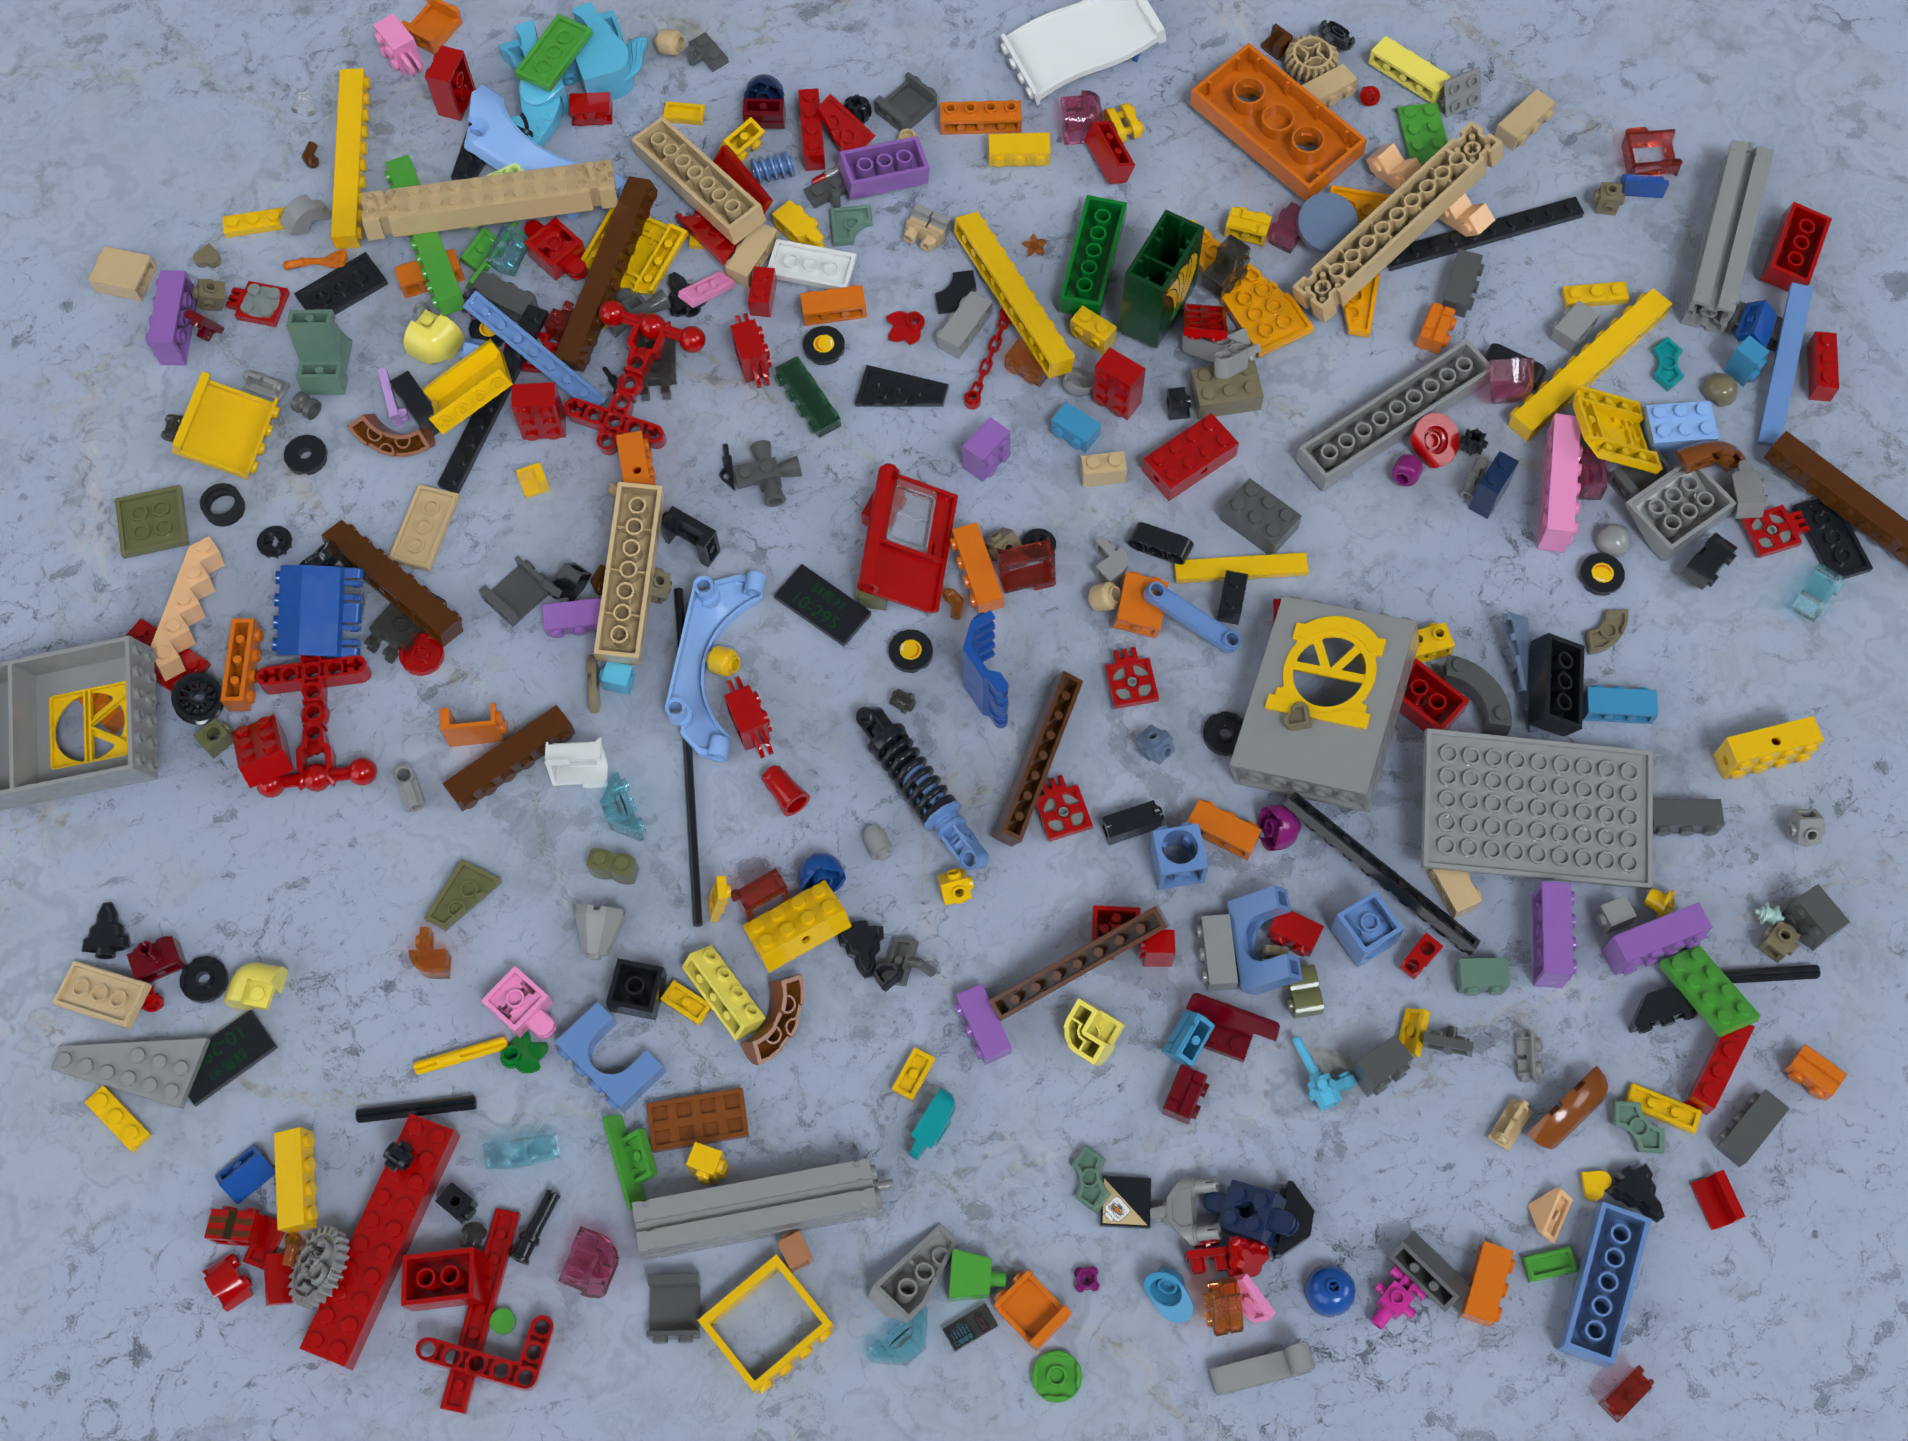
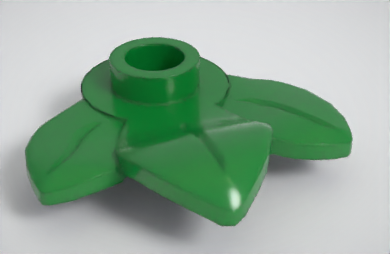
[500,1032,548,1074]

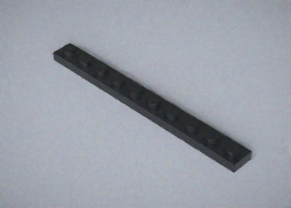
[1387,197,1584,271]
[437,304,549,494]
[1283,792,1480,955]

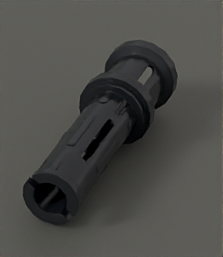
[508,1189,561,1266]

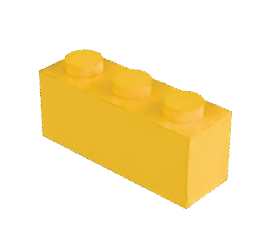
[988,132,1050,167]

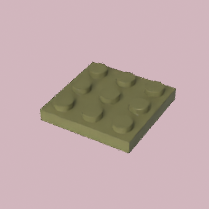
[115,485,189,559]

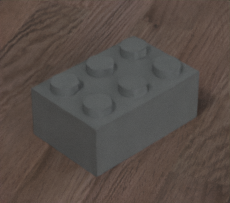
[1220,478,1302,555]

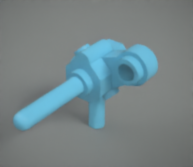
[1292,1036,1358,1111]

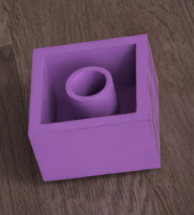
[962,417,1011,482]

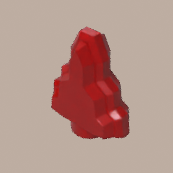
[1228,1236,1270,1277]

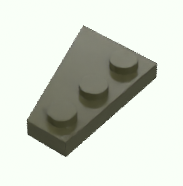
[424,859,502,931]

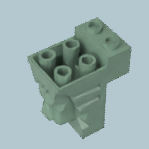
[286,309,353,395]

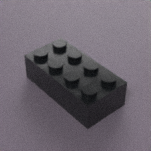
[1528,633,1585,737]

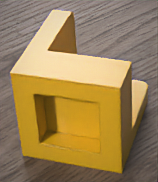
[516,462,550,498]

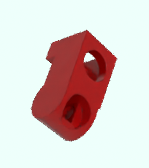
[1399,932,1443,980]

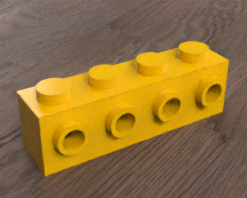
[1358,622,1455,673]
[274,1127,319,1234]

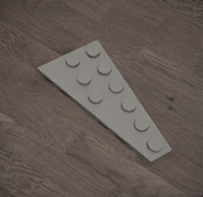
[51,1038,211,1109]

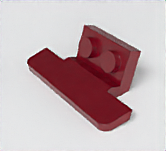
[1186,993,1280,1063]

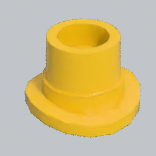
[1644,888,1676,918]

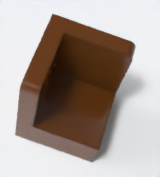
[1261,23,1293,61]

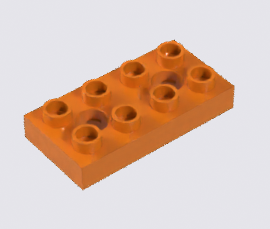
[1190,43,1367,202]

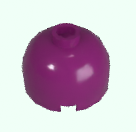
[1258,804,1301,851]

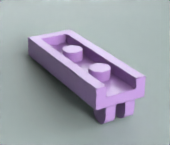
[377,367,409,427]

